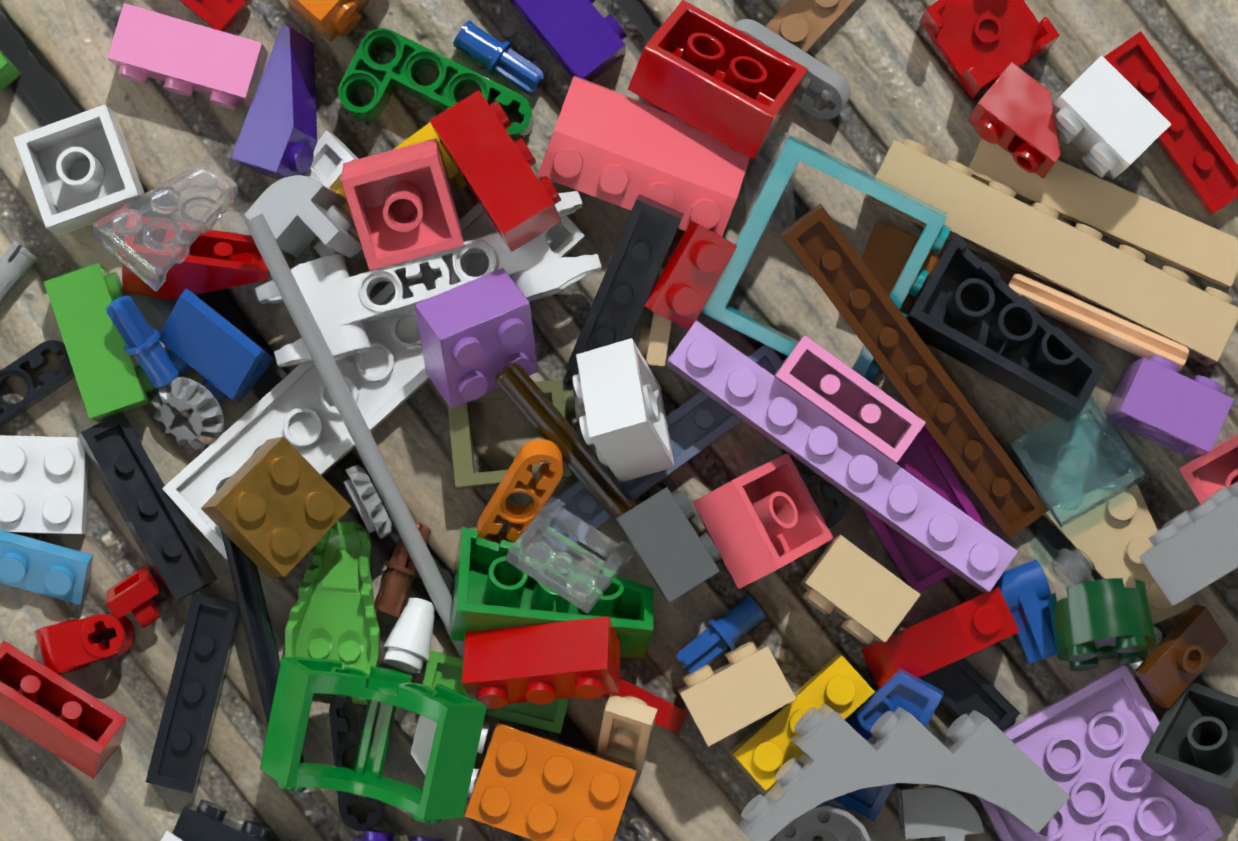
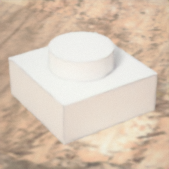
[305,131,358,191]

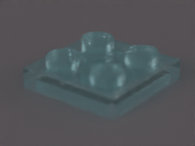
[1009,396,1145,528]

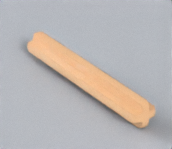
[1008,273,1189,372]

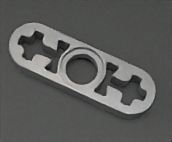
[732,19,851,119]

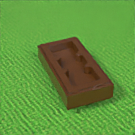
[1135,604,1228,709]

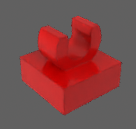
[106,564,160,628]

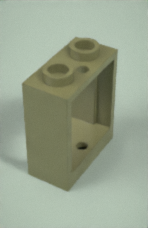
[448,379,576,489]

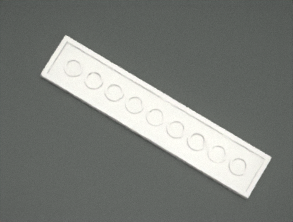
[162,203,585,560]

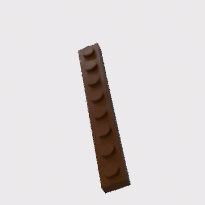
[781,203,1049,539]

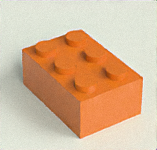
[465,720,637,841]

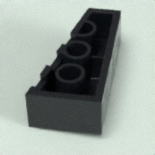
[905,233,1104,422]

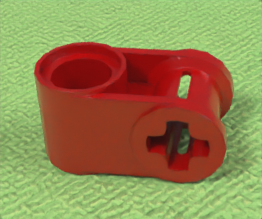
[34,613,135,675]

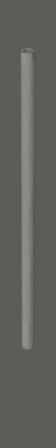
[245,213,465,658]

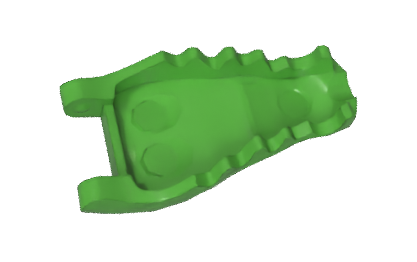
[285,521,380,705]

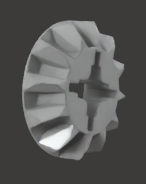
[151,377,224,450]
[344,465,392,539]

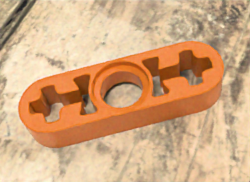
[477,439,563,545]

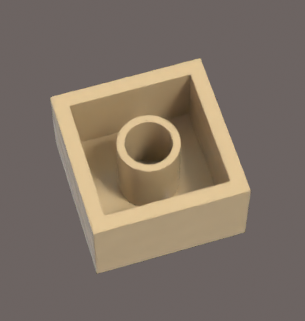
[798,535,920,644]
[678,641,796,747]

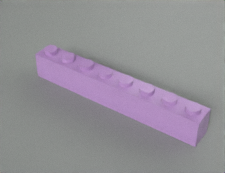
[666,320,1018,592]

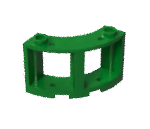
[260,657,487,825]

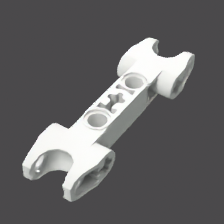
[255,191,602,367]

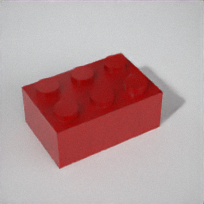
[627,0,808,160]

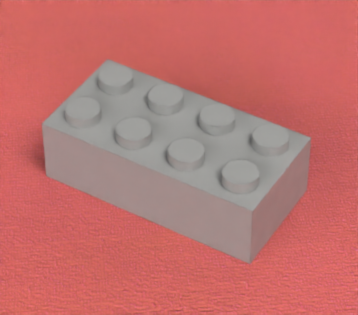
[1139,481,1238,606]

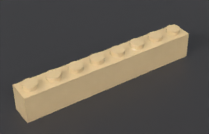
[864,139,1238,366]

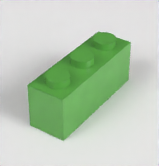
[44,263,156,422]

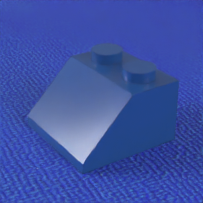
[159,288,276,403]

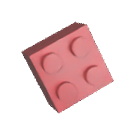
[693,453,834,589]

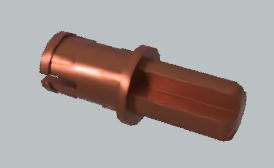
[374,521,431,618]

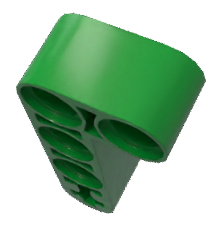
[338,28,534,142]

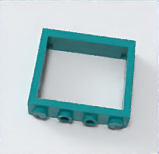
[702,135,951,383]

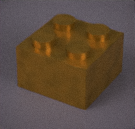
[200,436,351,577]

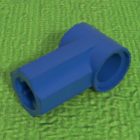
[993,559,1057,664]

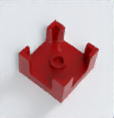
[919,0,1060,99]

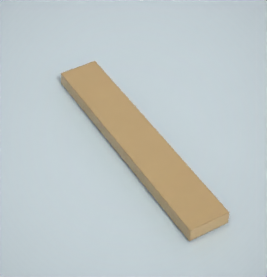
[968,138,1238,289]

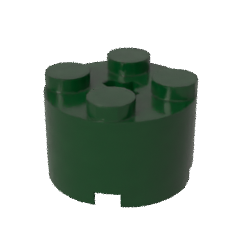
[1047,578,1156,672]

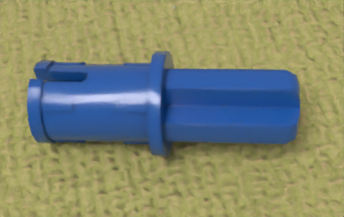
[453,20,545,95]
[106,296,179,388]
[676,594,767,674]

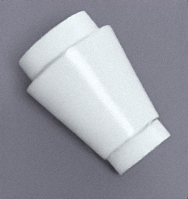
[383,598,436,673]

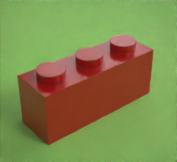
[429,90,561,252]
[462,616,621,709]
[0,641,127,779]

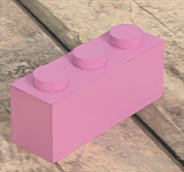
[107,3,268,110]
[774,335,926,463]

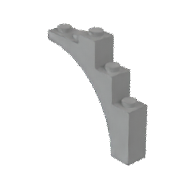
[737,703,1071,841]

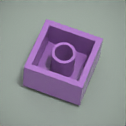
[414,268,538,409]
[1102,355,1234,458]

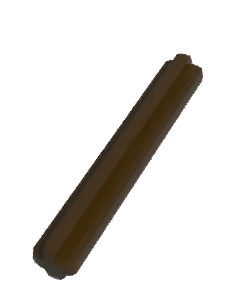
[495,362,635,519]

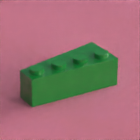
[450,526,654,659]

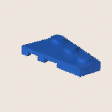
[834,669,944,822]

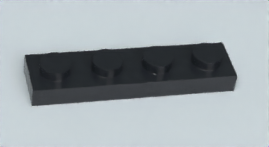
[565,194,684,374]
[77,412,217,605]
[145,592,240,794]

